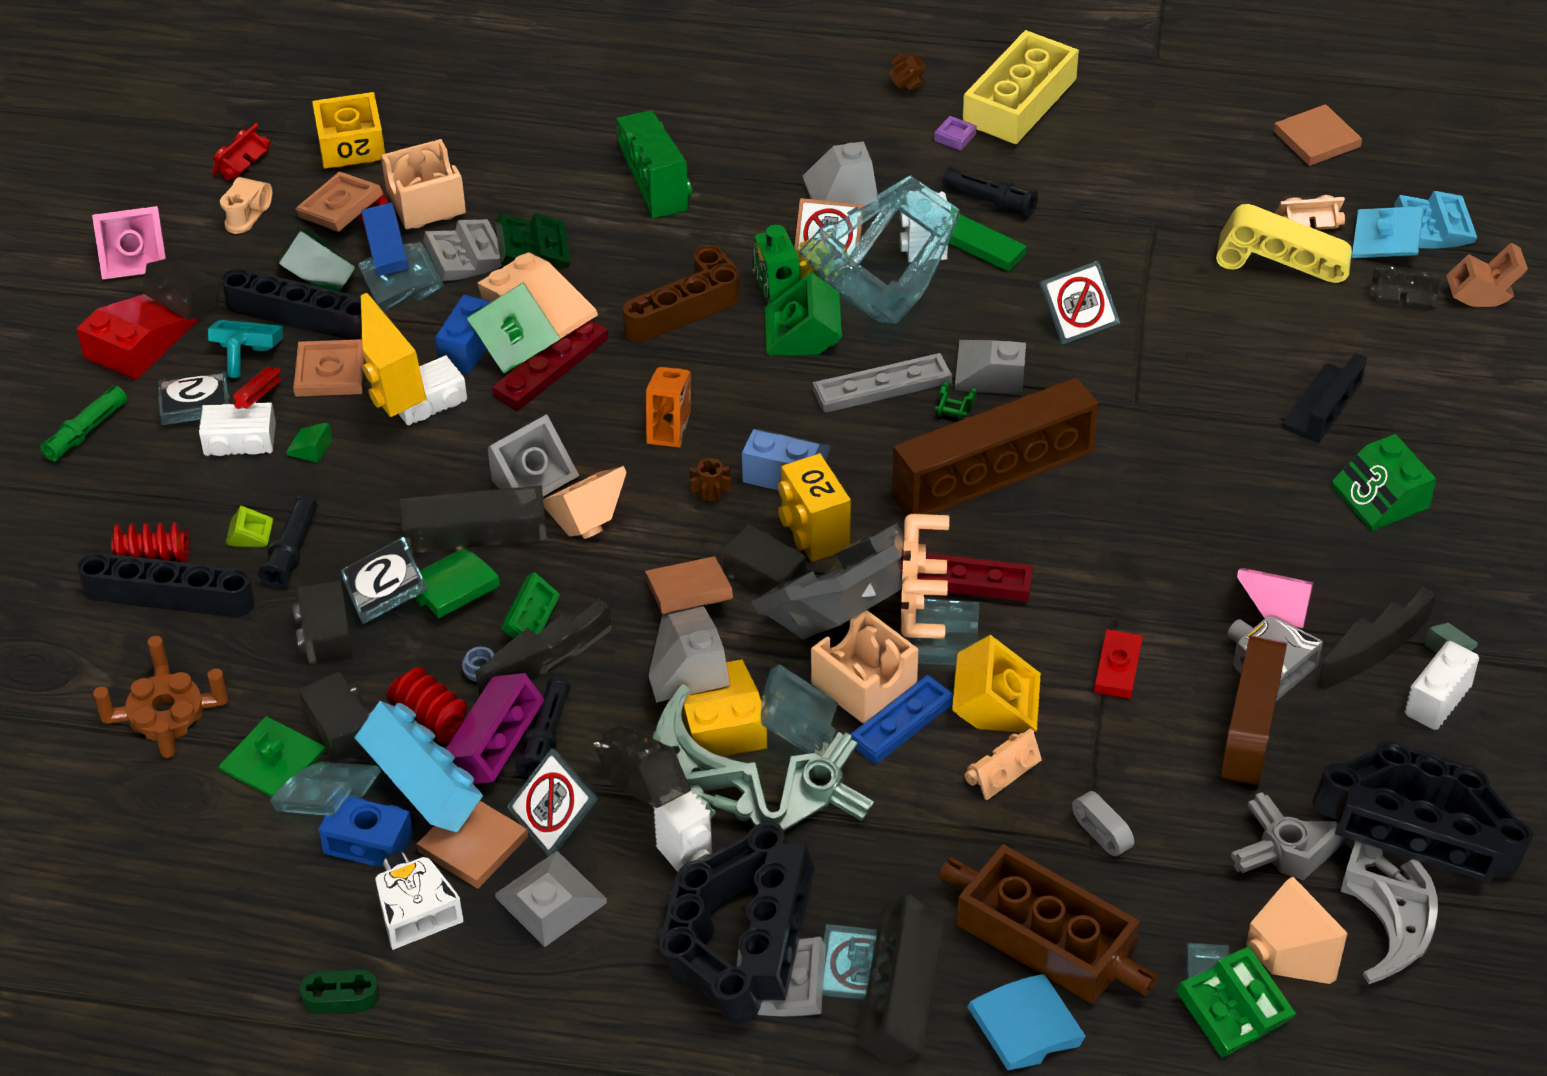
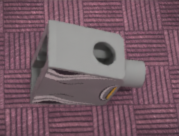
[1227,616,1323,701]

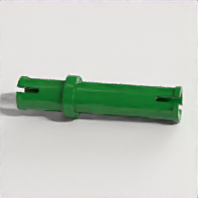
[40,385,127,462]

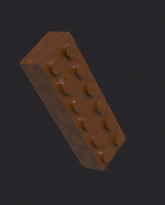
[892,377,1099,515]

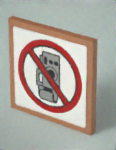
[794,198,864,269]

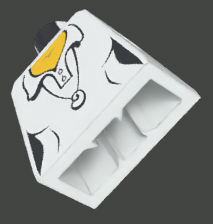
[375,852,463,950]

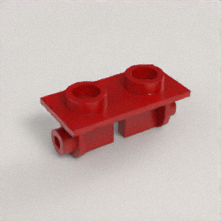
[211,123,270,181]

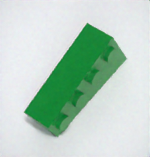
[616,110,692,219]

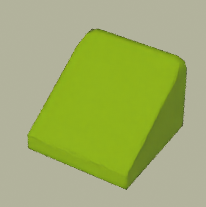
[226,506,273,547]

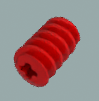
[111,522,190,563]
[386,667,467,744]

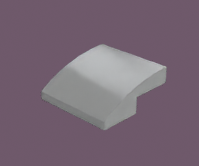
[423,219,503,281]
[737,936,826,1016]

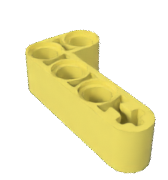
[1216,204,1352,283]

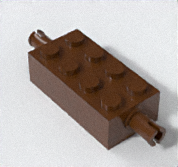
[939,844,1159,1004]

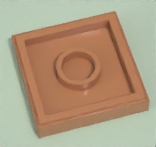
[1274,104,1362,166]
[296,172,383,232]
[293,339,365,397]
[645,556,733,614]
[417,801,528,889]

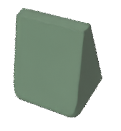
[1425,623,1478,654]

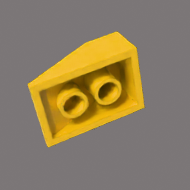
[361,293,427,417]
[681,660,767,757]

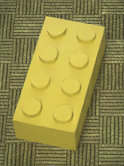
[963,30,1079,144]

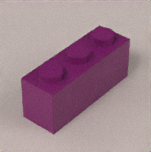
[446,673,545,784]

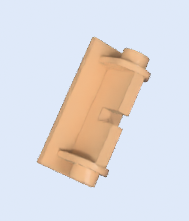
[1276,195,1345,230]
[964,728,1042,800]

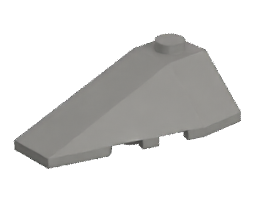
[648,605,730,703]

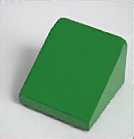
[286,423,332,463]

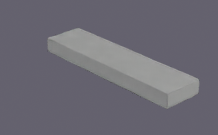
[813,353,952,413]

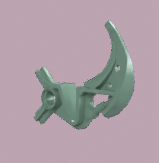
[653,684,874,831]

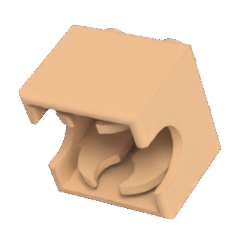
[381,139,466,229]
[811,610,918,724]

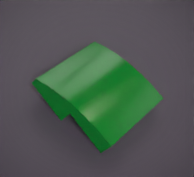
[407,548,500,619]
[1176,946,1296,1058]

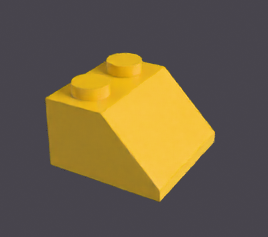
[952,635,1041,733]

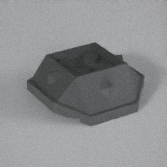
[751,523,904,639]

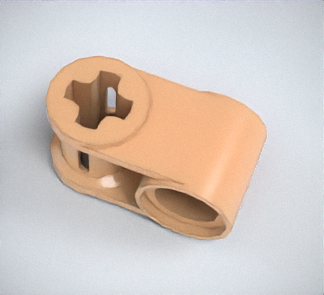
[220,177,273,234]

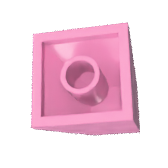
[92,206,168,280]
[1237,568,1314,628]

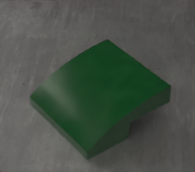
[495,213,570,269]

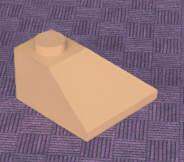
[540,466,627,539]
[1246,877,1347,984]

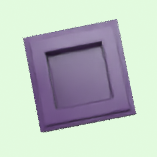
[934,116,977,151]

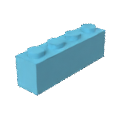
[355,701,483,833]

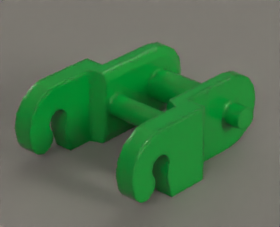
[935,382,977,422]

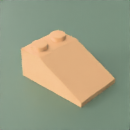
[478,252,598,338]

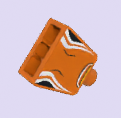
[646,367,691,448]

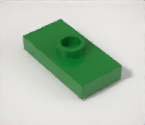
[501,572,561,651]

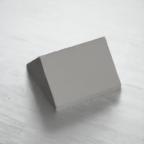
[488,414,579,509]

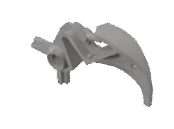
[1231,792,1438,984]

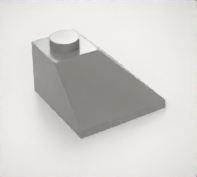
[803,141,879,213]
[955,340,1026,395]
[495,851,607,947]

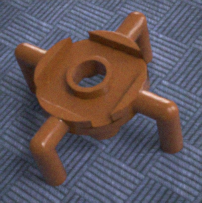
[93,636,228,758]

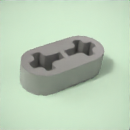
[1072,791,1134,857]

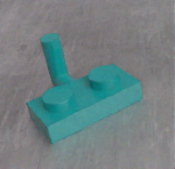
[208,319,283,378]

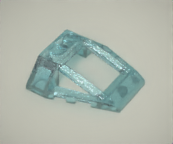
[799,175,960,324]

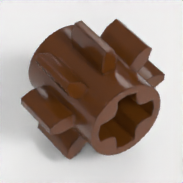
[889,52,927,90]
[689,458,732,501]

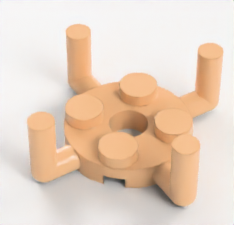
[901,514,949,639]

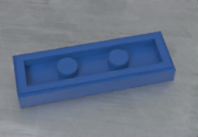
[361,202,409,276]
[850,674,954,765]

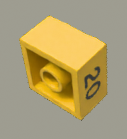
[312,92,385,169]
[778,453,851,562]

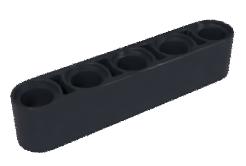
[221,268,362,340]
[77,553,255,617]

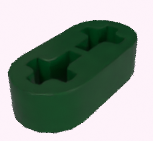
[299,969,380,1014]

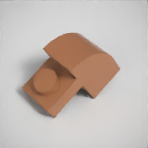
[1446,243,1528,307]

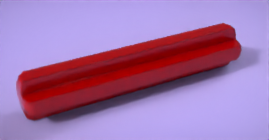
[233,367,282,409]

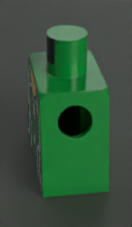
[752,225,800,305]

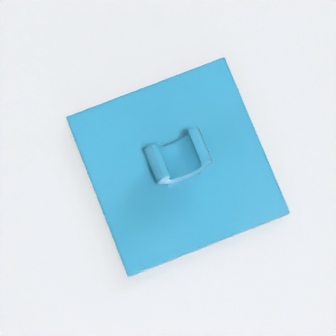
[1352,206,1424,258]

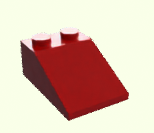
[76,294,198,380]

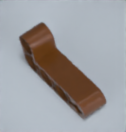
[623,245,740,342]
[1221,635,1288,786]

